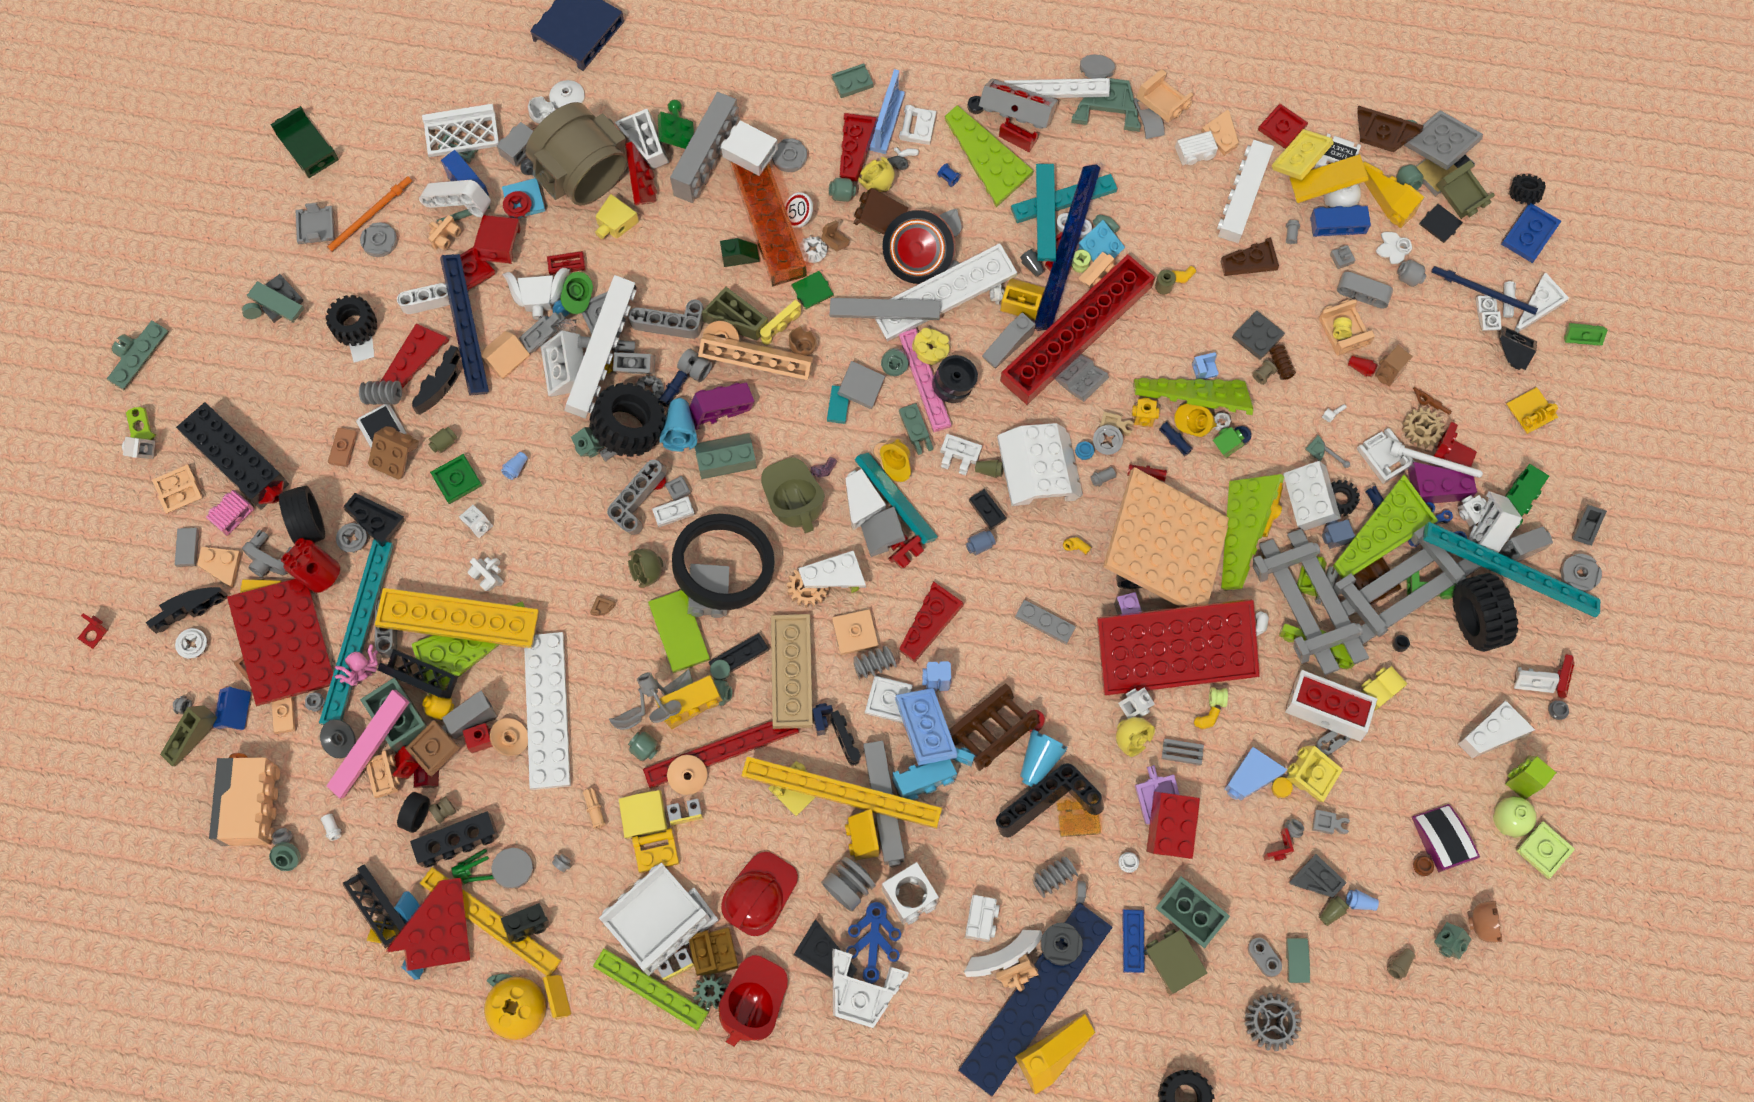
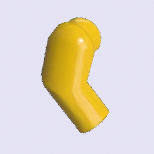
[1172,266,1196,283]
[1063,537,1092,555]
[1194,707,1220,729]

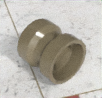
[428,796,457,824]

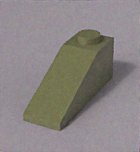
[160,705,217,767]

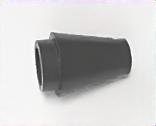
[1020,249,1045,277]

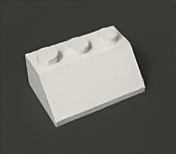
[540,330,584,397]

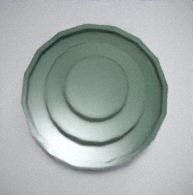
[881,348,908,376]
[269,842,301,871]

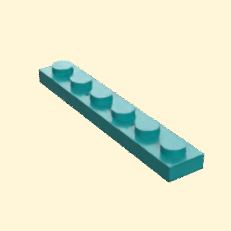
[1011,174,1118,223]

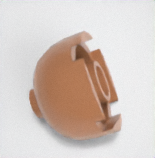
[1468,901,1502,943]

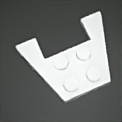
[832,949,909,1028]

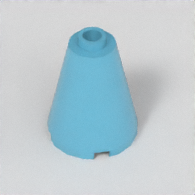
[660,398,698,452]
[1020,729,1068,787]

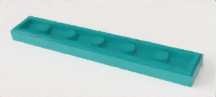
[1036,164,1056,261]
[854,453,938,544]

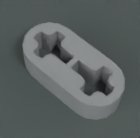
[1315,731,1350,756]

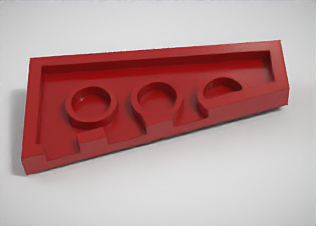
[839,113,878,181]
[380,324,449,388]
[899,581,964,662]

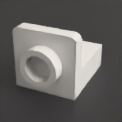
[459,505,493,538]

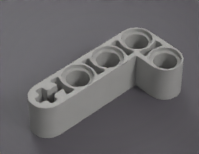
[628,299,703,339]
[607,460,666,535]

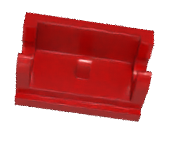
[999,118,1038,152]

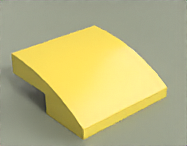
[619,790,667,839]

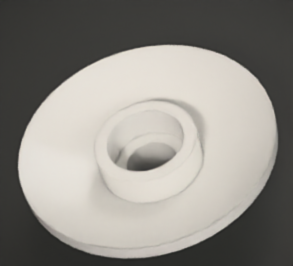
[549,80,585,109]

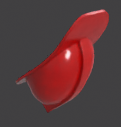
[721,852,798,936]
[719,955,788,1047]

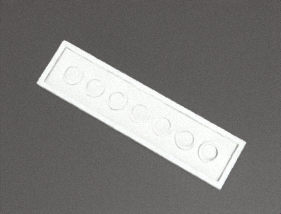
[875,243,1017,342]
[524,632,571,790]

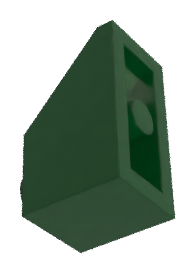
[720,238,760,267]

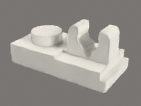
[1514,667,1559,693]

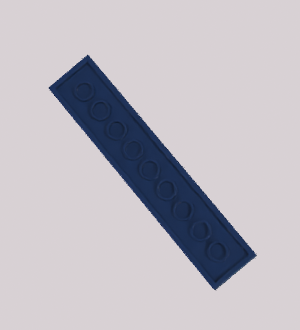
[958,902,1113,1097]

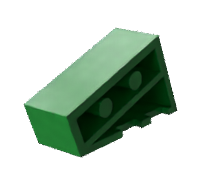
[1505,464,1549,529]

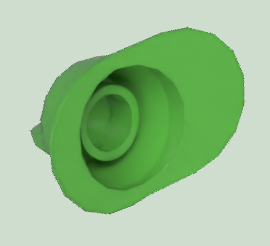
[560,272,593,314]

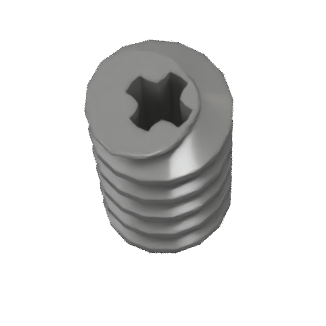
[359,381,402,405]
[853,645,897,680]
[1033,856,1078,898]

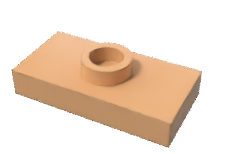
[272,697,295,734]

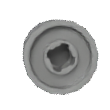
[677,348,712,382]

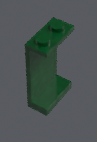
[270,106,339,178]

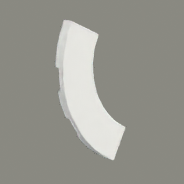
[964,930,1042,977]

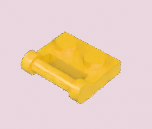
[632,828,679,873]

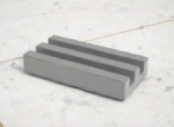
[1161,739,1204,766]

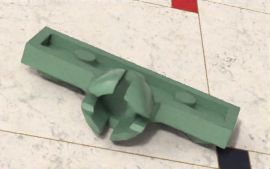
[107,320,168,391]

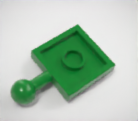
[658,99,694,149]

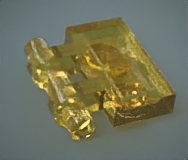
[1056,800,1101,837]

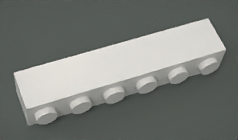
[1217,140,1274,244]

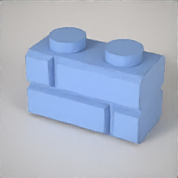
[922,661,951,691]

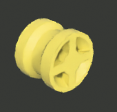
[1333,317,1352,340]

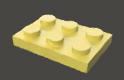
[1272,129,1334,180]

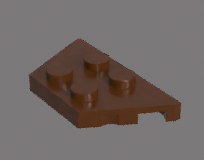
[1357,106,1424,152]

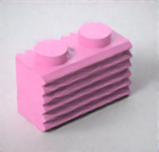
[206,490,254,536]

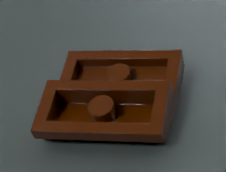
[1353,557,1402,605]

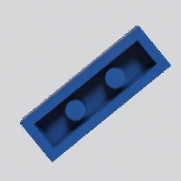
[1310,205,1371,237]

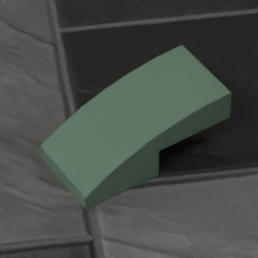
[1286,938,1310,983]

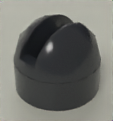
[1392,635,1410,652]

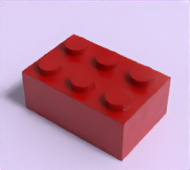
[1146,791,1200,859]

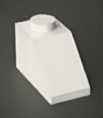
[122,437,155,459]

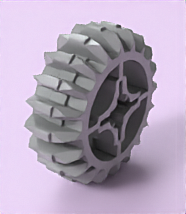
[1244,993,1302,1051]

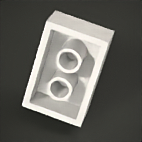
[1283,461,1341,531]

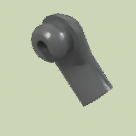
[887,156,908,170]

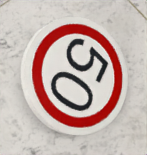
[783,192,813,229]

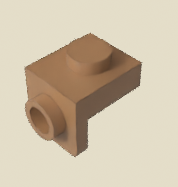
[821,220,850,251]

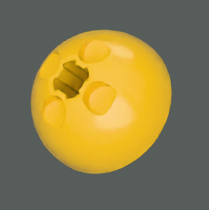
[484,977,546,1040]

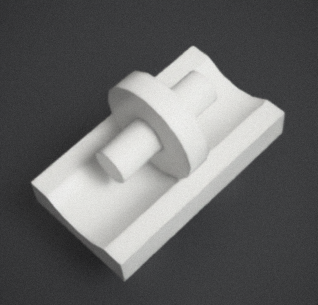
[467,557,504,591]

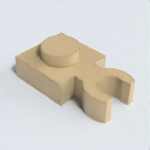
[1100,412,1134,436]

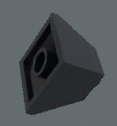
[1500,326,1537,370]

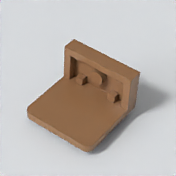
[368,426,419,480]

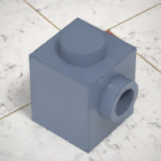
[1322,520,1355,549]

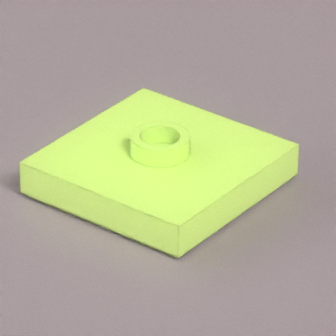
[1516,821,1575,879]

